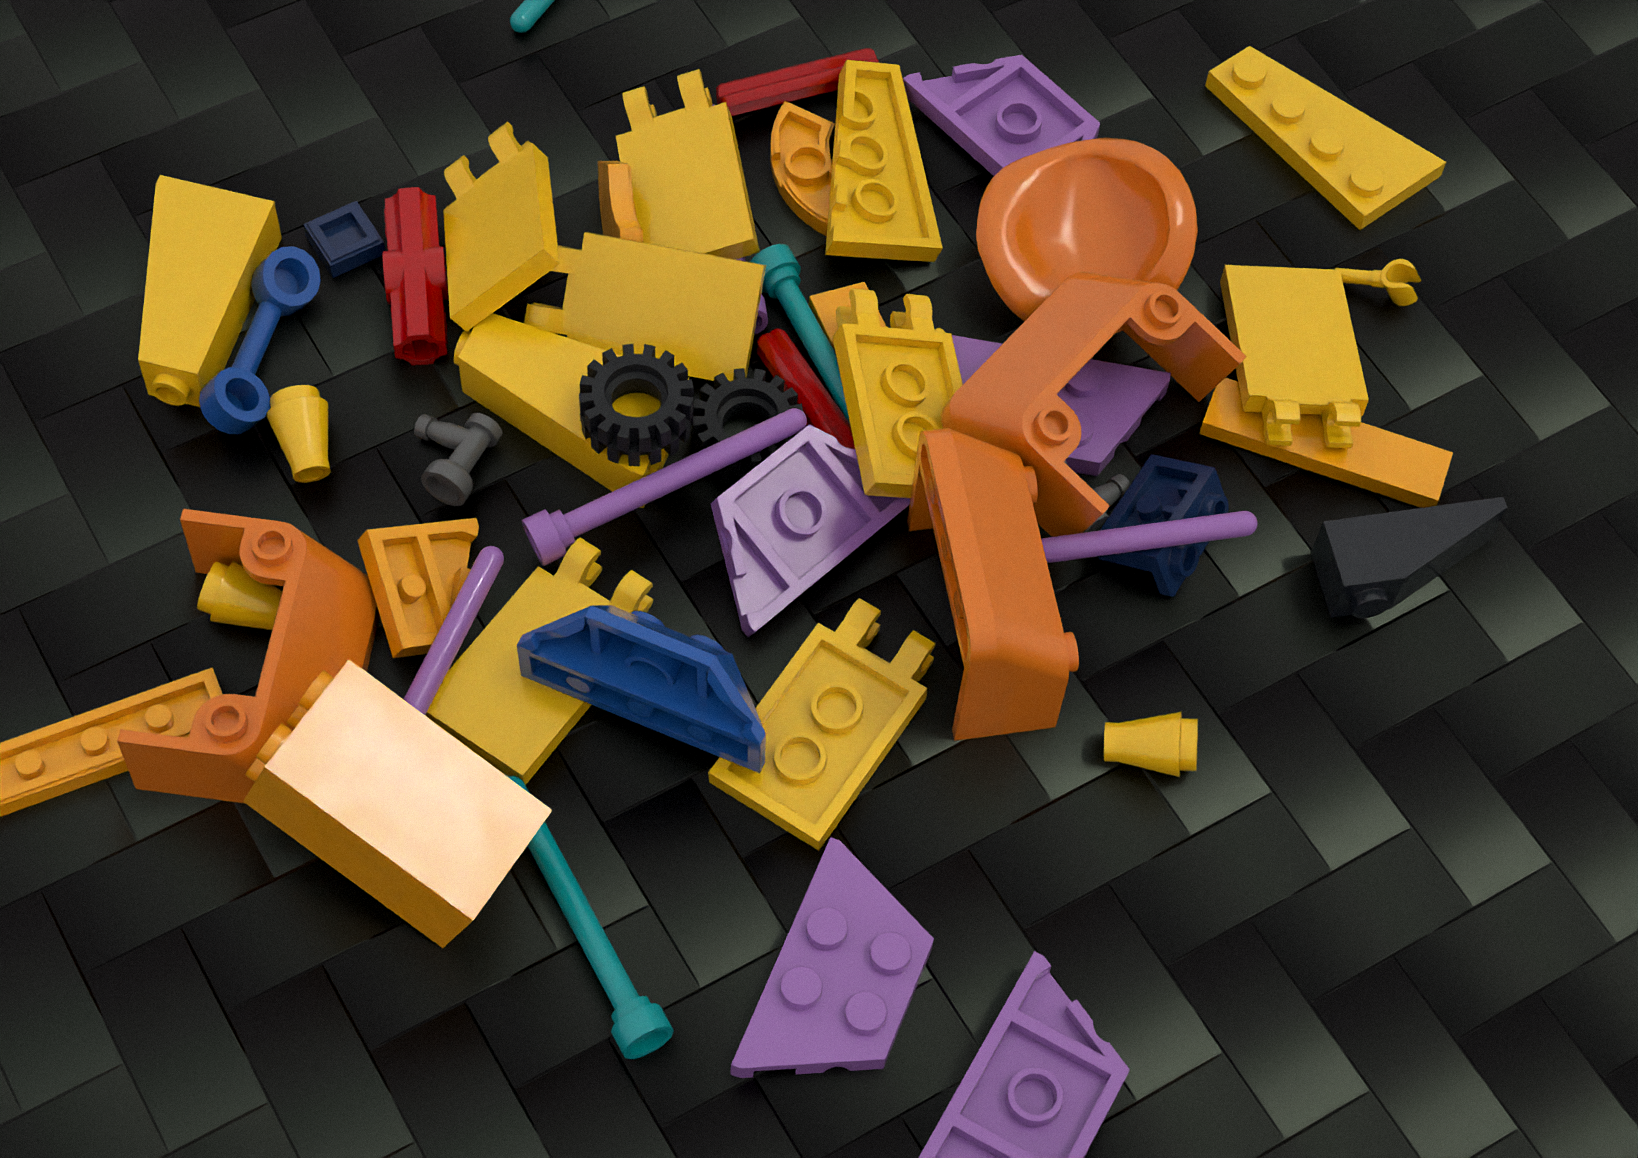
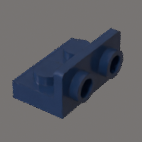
[1097,454,1229,597]

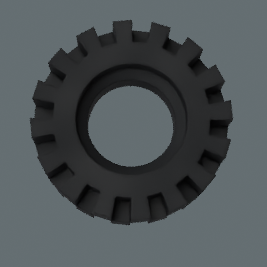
[579,344,694,466]
[692,368,803,485]

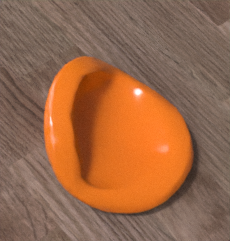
[976,138,1198,333]

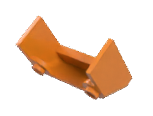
[941,272,1247,537]
[907,428,1079,741]
[117,509,380,804]

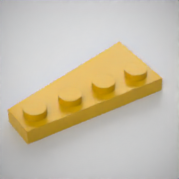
[1205,46,1446,230]
[825,60,943,262]

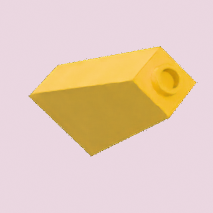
[138,175,282,407]
[454,313,689,509]

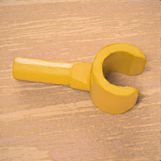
[1335,259,1422,306]

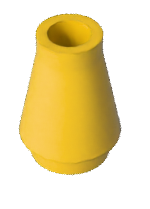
[267,385,331,483]
[197,561,282,630]
[1104,712,1198,777]

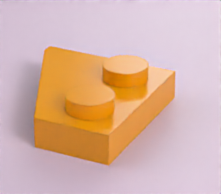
[357,518,479,658]

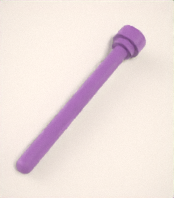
[521,408,807,566]
[1041,511,1258,563]
[404,546,504,715]

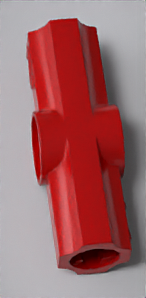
[383,187,448,365]

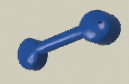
[199,246,321,434]

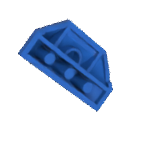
[517,605,766,773]

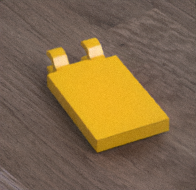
[616,69,760,259]
[443,122,560,332]
[524,232,766,381]
[1220,265,1369,448]
[832,288,963,498]
[425,537,653,785]
[708,598,935,851]

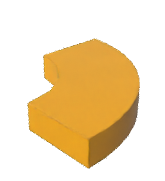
[770,101,835,236]
[598,161,643,242]

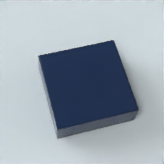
[303,201,385,278]

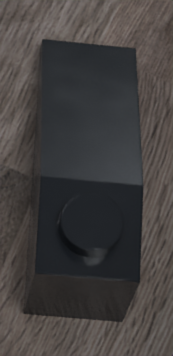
[1311,497,1507,618]

